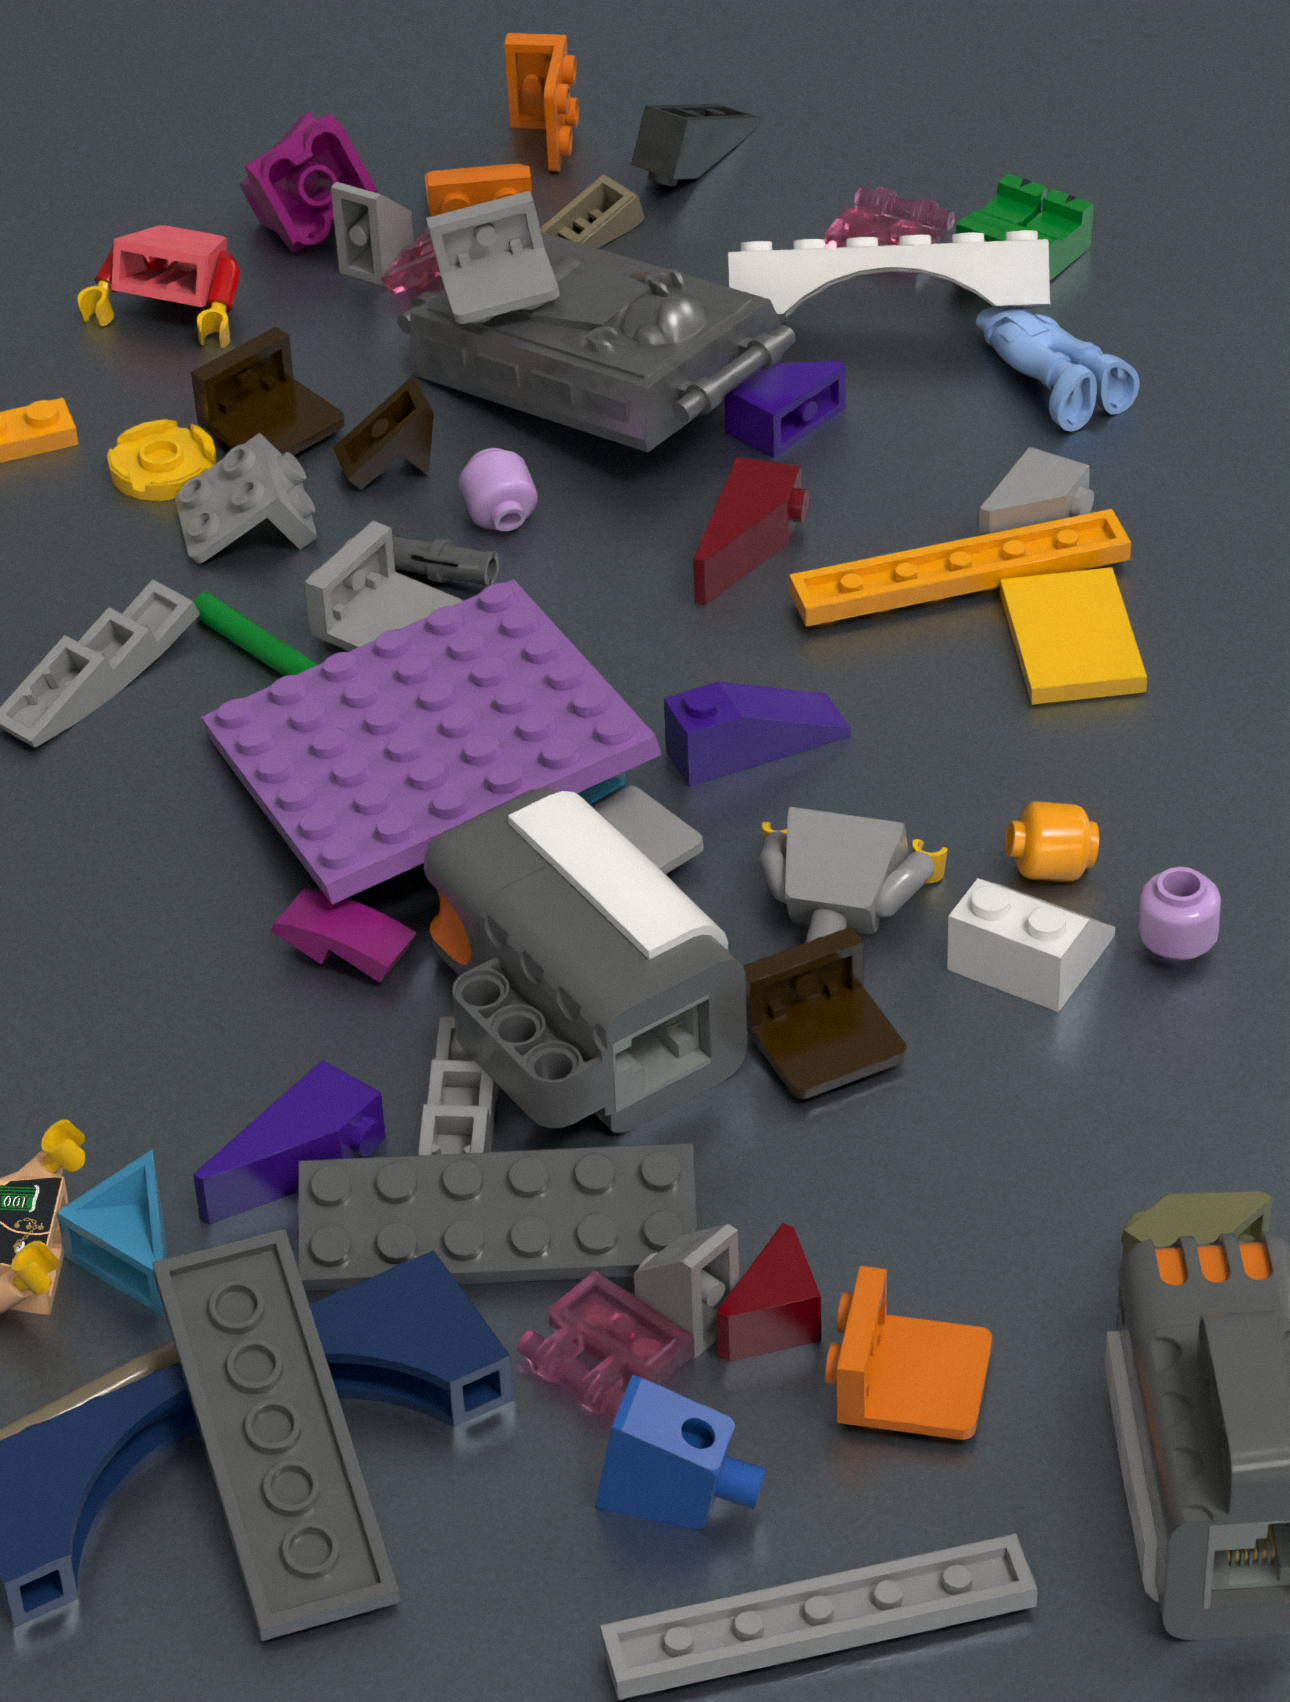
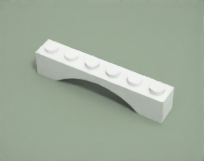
[728,230,1051,318]

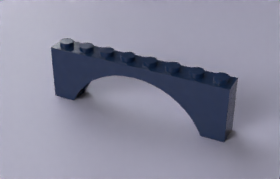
[0,1250,514,1628]

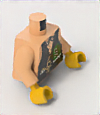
[0,1120,85,1315]

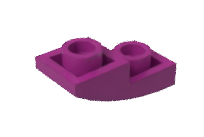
[270,889,417,983]

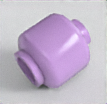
[459,448,538,531]
[1138,867,1221,960]

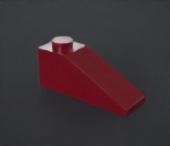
[693,457,810,605]

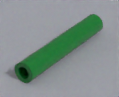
[194,592,318,676]

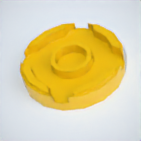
[107,419,217,501]

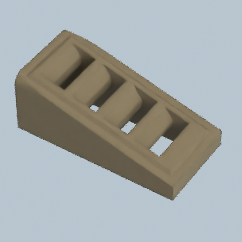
[540,174,645,248]

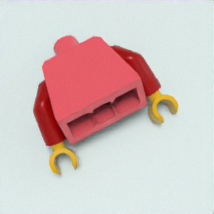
[77,225,240,348]

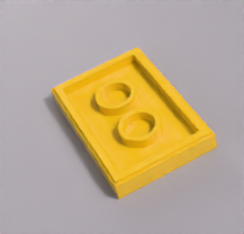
[1000,567,1147,705]

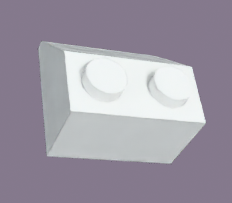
[947,878,1115,1012]

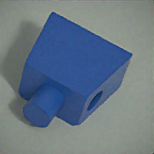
[595,1375,767,1530]

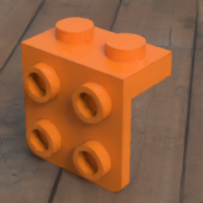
[504,33,579,172]
[425,163,532,217]
[825,1266,992,1440]

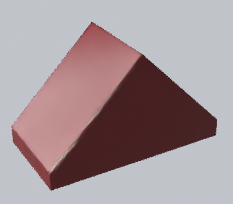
[716,1223,822,1362]

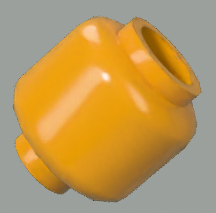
[1005,801,1099,883]

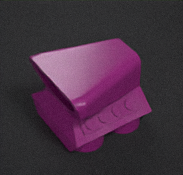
[240,110,378,254]

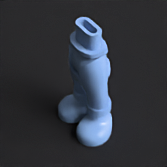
[976,306,1140,432]

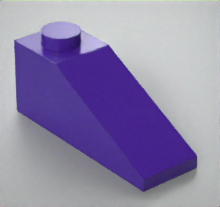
[664,682,851,787]
[193,1060,386,1225]

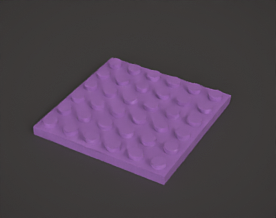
[201,579,661,904]

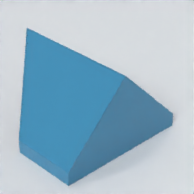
[57,1149,168,1316]

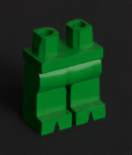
[956,173,1094,280]

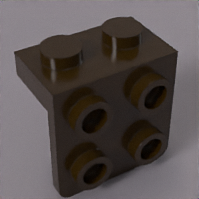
[191,326,345,455]
[743,926,907,1099]

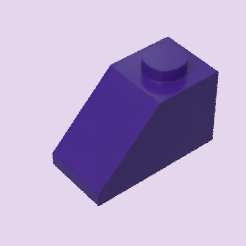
[724,361,846,458]

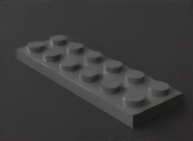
[299,1143,697,1292]
[152,1228,399,1641]

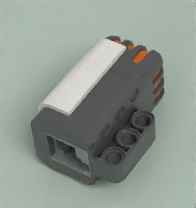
[1105,1231,1290,1640]

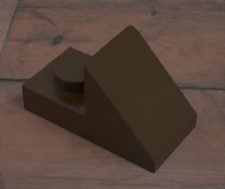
[333,376,434,490]

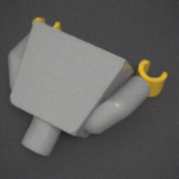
[759,807,948,943]

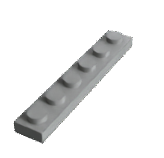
[600,1533,1037,1700]

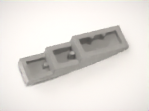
[0,579,200,748]
[418,1016,499,1155]

